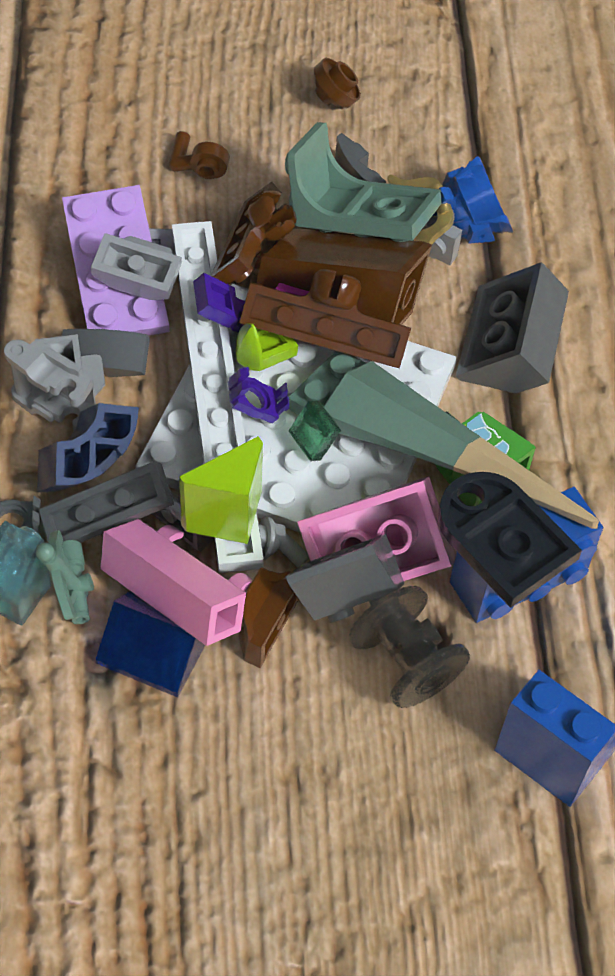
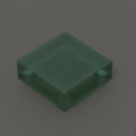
[288,400,342,462]

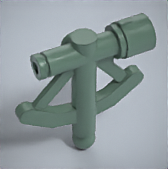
[36,530,94,624]

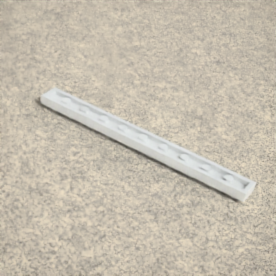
[172,221,264,573]

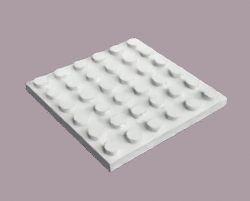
[136,284,457,533]

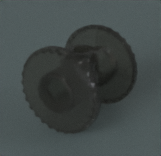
[349,585,470,708]

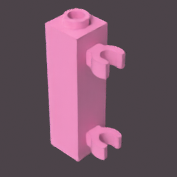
[100,519,253,646]

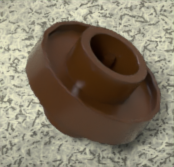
[314,57,361,108]

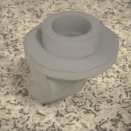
[258,517,309,568]

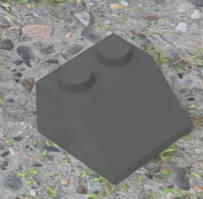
[286,534,405,623]

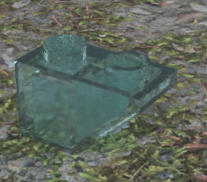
[0,521,51,626]

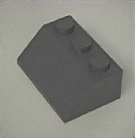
[456,262,569,393]

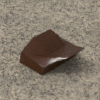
[239,567,299,668]

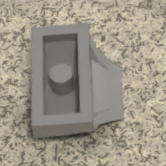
[91,233,182,300]

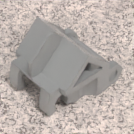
[4,334,105,430]

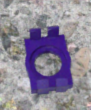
[228,367,289,424]

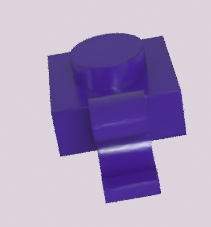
[193,273,245,333]

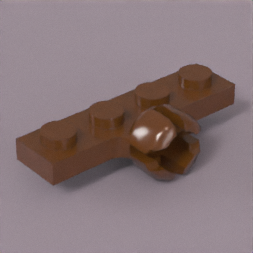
[211,182,297,284]
[240,269,411,369]

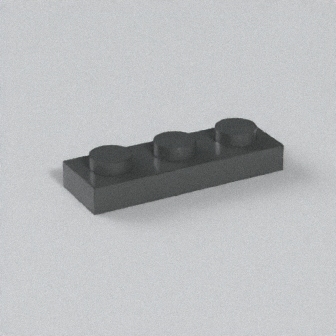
[39,461,174,543]

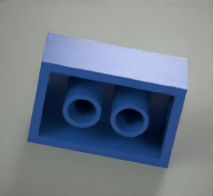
[449,486,604,623]

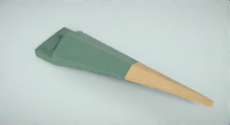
[289,351,599,529]

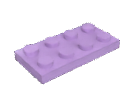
[62,185,170,336]

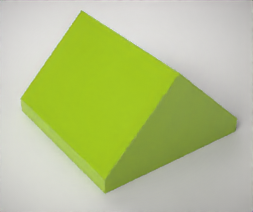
[179,436,263,544]

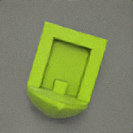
[236,323,298,371]

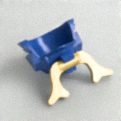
[387,156,513,245]

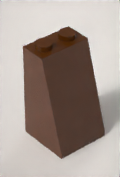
[254,228,432,325]

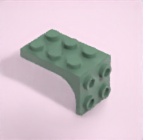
[285,122,442,242]

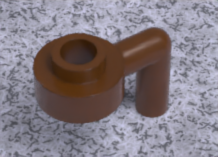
[169,131,230,179]

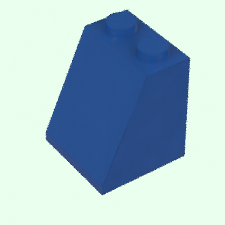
[494,670,615,807]

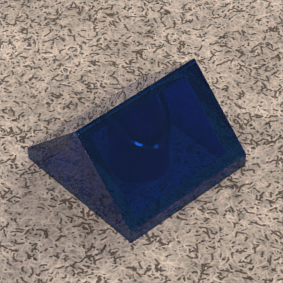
[95,591,205,698]

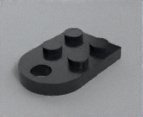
[438,472,582,608]

